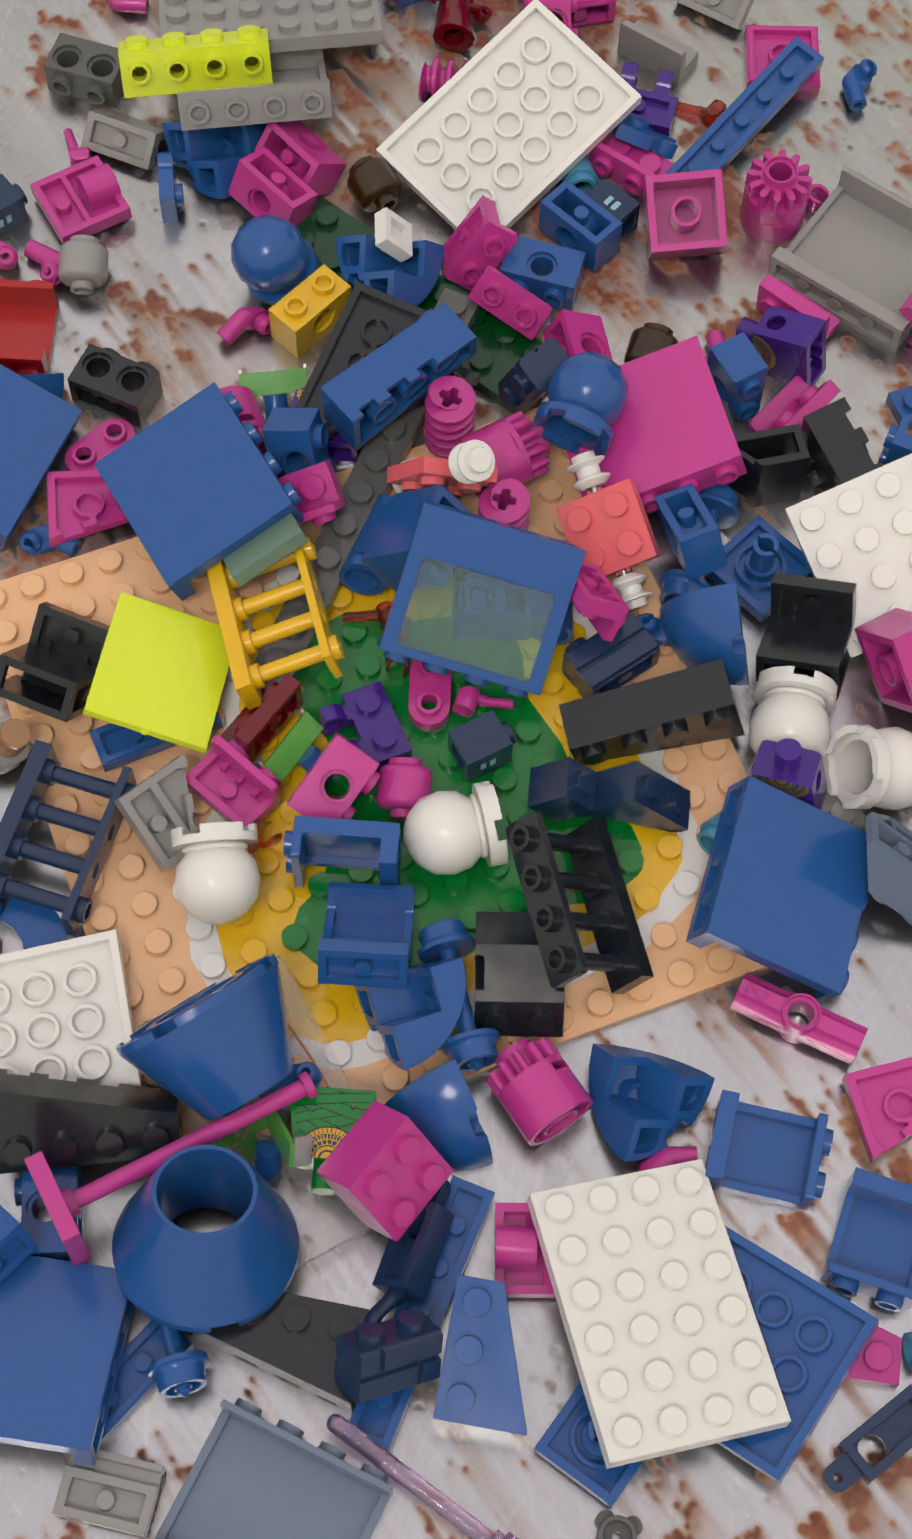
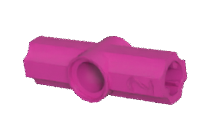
[730,973,868,1065]

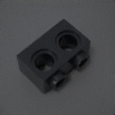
[67,343,163,429]

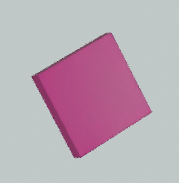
[744,25,821,92]

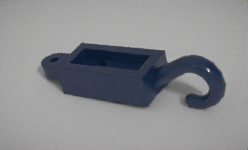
[364,1180,455,1323]
[822,1384,912,1493]

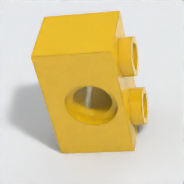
[268,264,351,359]

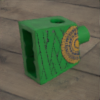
[290,1086,377,1195]

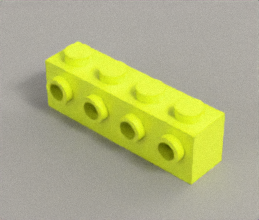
[118,25,273,98]

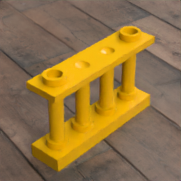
[207,536,345,710]

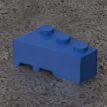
[433,1274,527,1436]

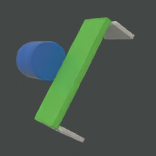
[238,364,308,421]
[253,709,335,783]
[254,1105,313,1182]

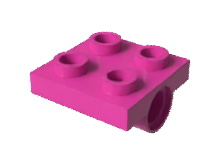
[30,155,132,244]
[495,1202,556,1298]

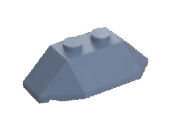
[866,812,912,925]

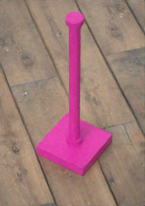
[24,1071,318,1266]

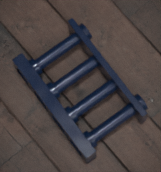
[0,740,137,936]

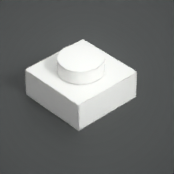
[374,207,413,262]

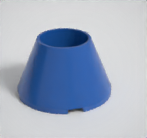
[115,953,294,1121]
[112,1145,299,1333]

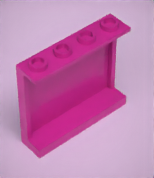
[567,336,747,514]

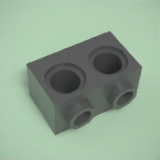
[43,33,124,108]

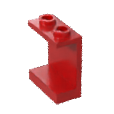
[0,278,59,374]

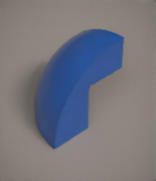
[162,120,268,199]
[336,234,444,306]
[660,583,749,686]
[354,957,466,1070]
[589,1043,715,1162]
[384,1059,493,1172]

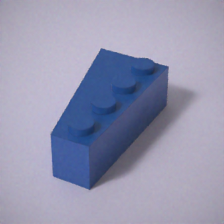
[320,303,477,452]

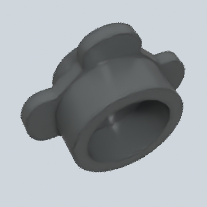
[596,1510,643,1539]

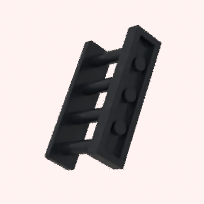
[506,810,654,994]

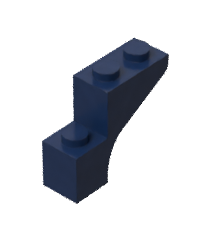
[527,757,691,832]

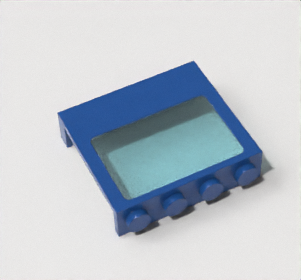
[377,498,586,698]

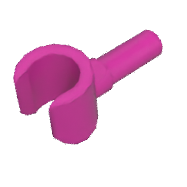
[63,128,91,166]
[806,184,829,213]
[452,686,513,717]

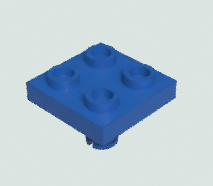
[706,515,813,623]
[534,1382,644,1509]

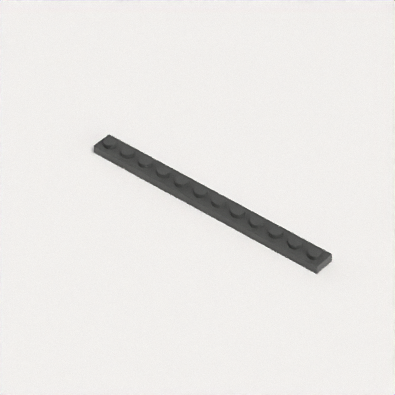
[254,288,480,684]

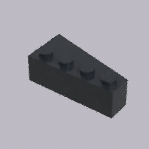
[796,397,884,496]
[559,658,745,765]
[0,1069,183,1174]
[184,1293,370,1413]

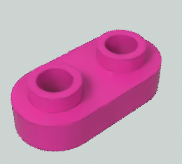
[65,418,136,471]
[408,650,452,732]

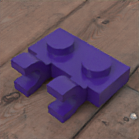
[621,61,679,136]
[319,681,412,770]

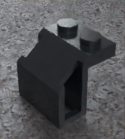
[722,401,810,508]
[756,573,857,700]
[0,602,109,722]
[474,912,565,1037]

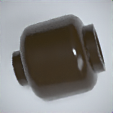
[347,156,403,213]
[624,322,678,363]

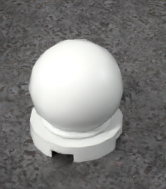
[749,666,838,757]
[824,725,912,810]
[403,781,508,875]
[171,821,261,925]

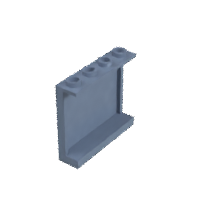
[155,1398,393,1539]

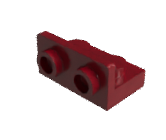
[221,674,303,763]

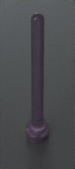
[326,1414,519,1539]

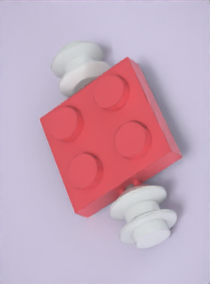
[387,440,498,498]
[556,451,661,612]

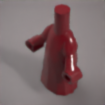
[427,0,492,52]

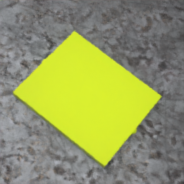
[82,592,229,754]

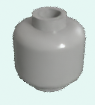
[58,234,109,295]

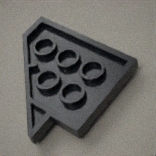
[295,282,480,438]

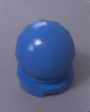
[231,214,320,305]
[532,351,628,456]

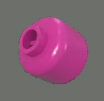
[376,757,432,820]

